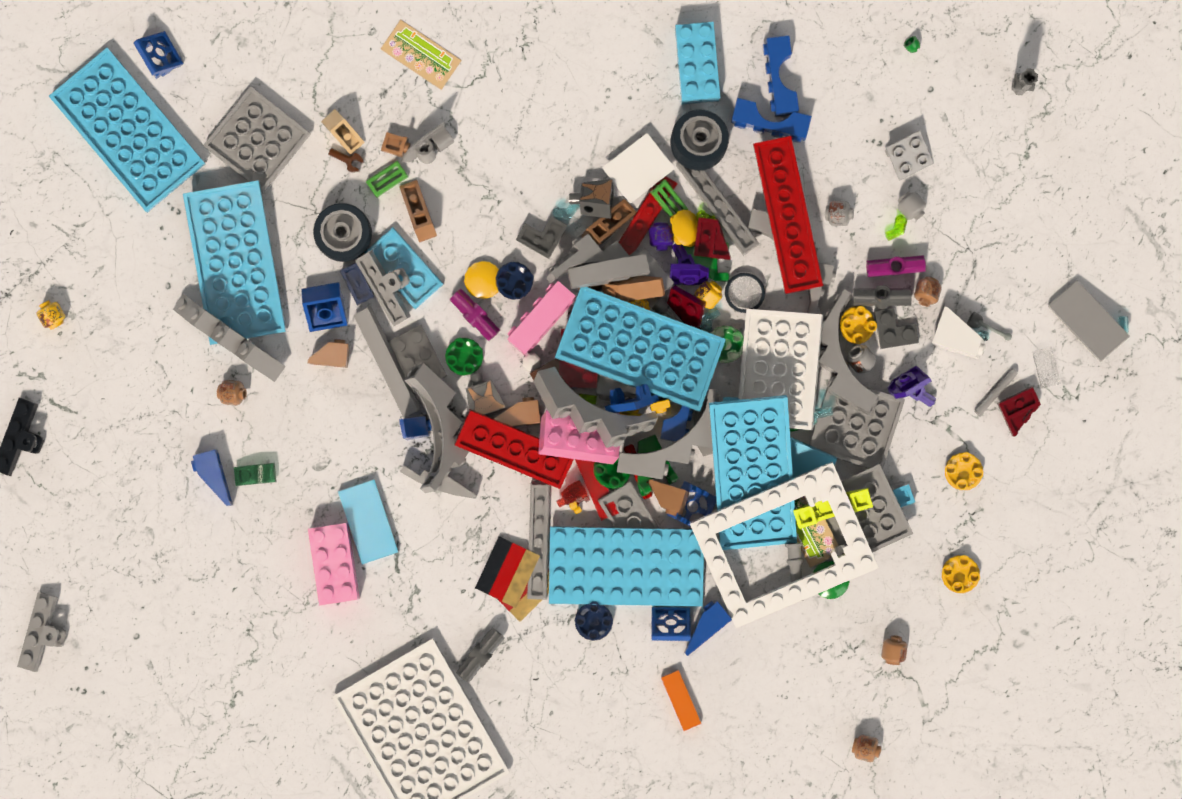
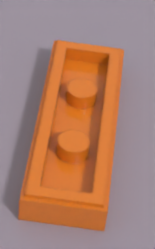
[661,670,702,731]

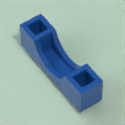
[763,36,799,117]
[731,98,812,143]
[660,405,693,442]

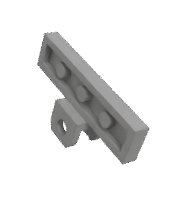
[355,250,411,326]
[17,592,67,672]

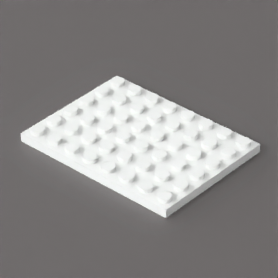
[333,638,510,799]

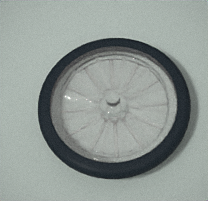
[725,273,765,313]

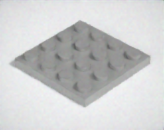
[203,86,311,194]
[809,376,905,469]
[825,464,913,556]

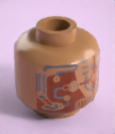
[914,277,942,307]
[217,380,247,406]
[881,635,908,665]
[852,735,882,762]

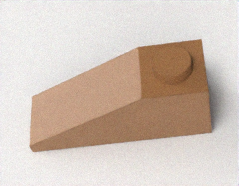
[399,180,437,243]
[581,199,637,246]
[601,276,665,301]
[494,397,541,427]

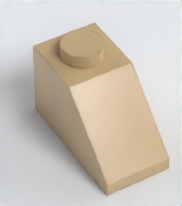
[321,109,365,155]

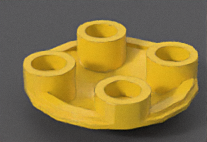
[670,209,698,247]
[464,261,499,299]
[840,306,877,344]
[945,452,983,490]
[942,555,980,593]

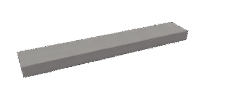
[676,162,760,256]
[354,306,421,418]
[527,484,550,600]

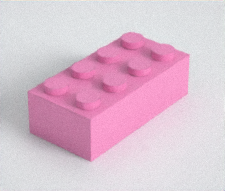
[507,281,576,356]
[538,410,620,464]
[308,523,360,606]

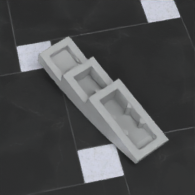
[567,254,650,289]
[400,465,477,499]

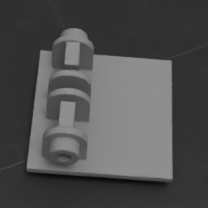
[885,130,934,181]

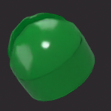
[903,36,920,53]

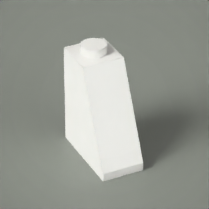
[932,307,986,359]

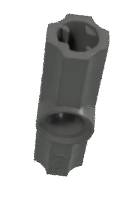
[1011,68,1038,95]
[853,285,912,309]
[456,627,505,683]

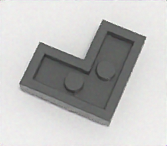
[516,216,568,259]
[874,308,919,349]

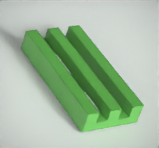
[366,161,408,198]
[650,180,688,218]

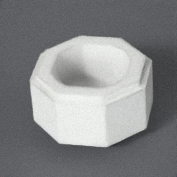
[522,353,541,371]

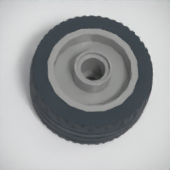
[670,109,729,171]
[313,203,372,262]

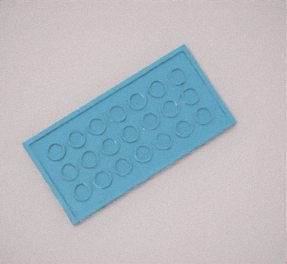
[49,48,205,213]
[183,180,286,345]
[555,287,726,411]
[709,395,797,550]
[549,526,704,606]

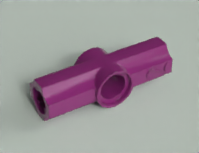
[866,255,926,277]
[449,289,501,341]

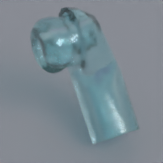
[552,204,580,220]

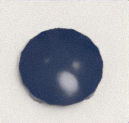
[496,262,534,300]
[574,602,613,641]

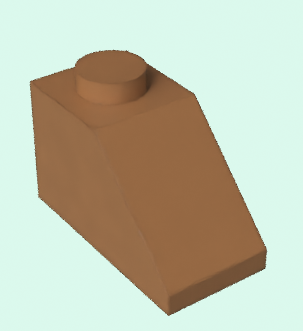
[307,339,350,368]
[649,480,689,516]

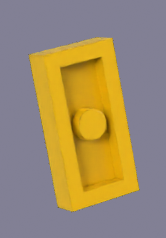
[649,398,671,414]

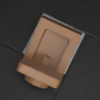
[381,132,411,158]

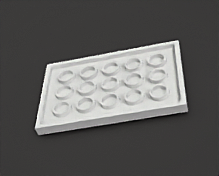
[738,309,823,430]

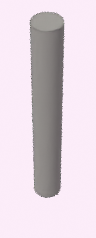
[974,369,1018,416]

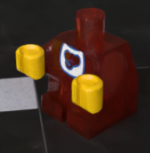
[556,480,591,514]

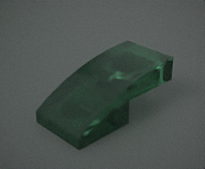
[234,463,277,486]

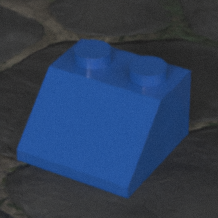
[301,282,348,332]

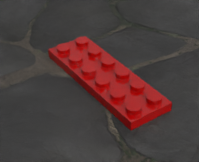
[454,409,574,489]

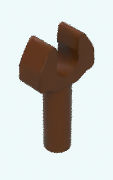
[328,148,364,173]

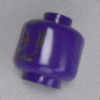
[649,222,674,251]

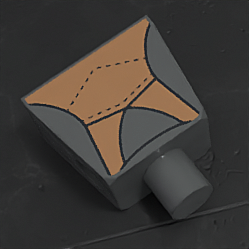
[569,179,614,218]
[466,372,506,415]

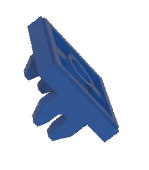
[133,31,184,79]
[605,384,659,413]
[667,481,716,527]
[651,607,691,641]

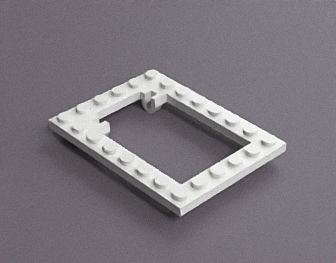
[690,462,878,628]

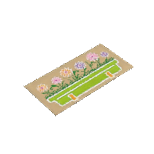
[381,19,462,90]
[794,496,839,568]

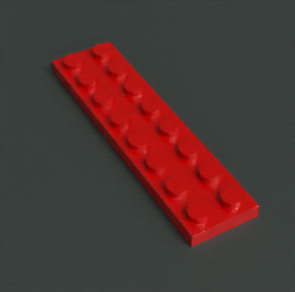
[753,136,823,294]

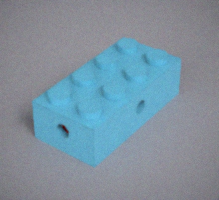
[675,22,720,105]

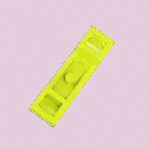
[793,488,873,529]

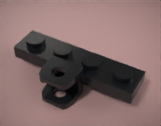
[0,398,44,476]

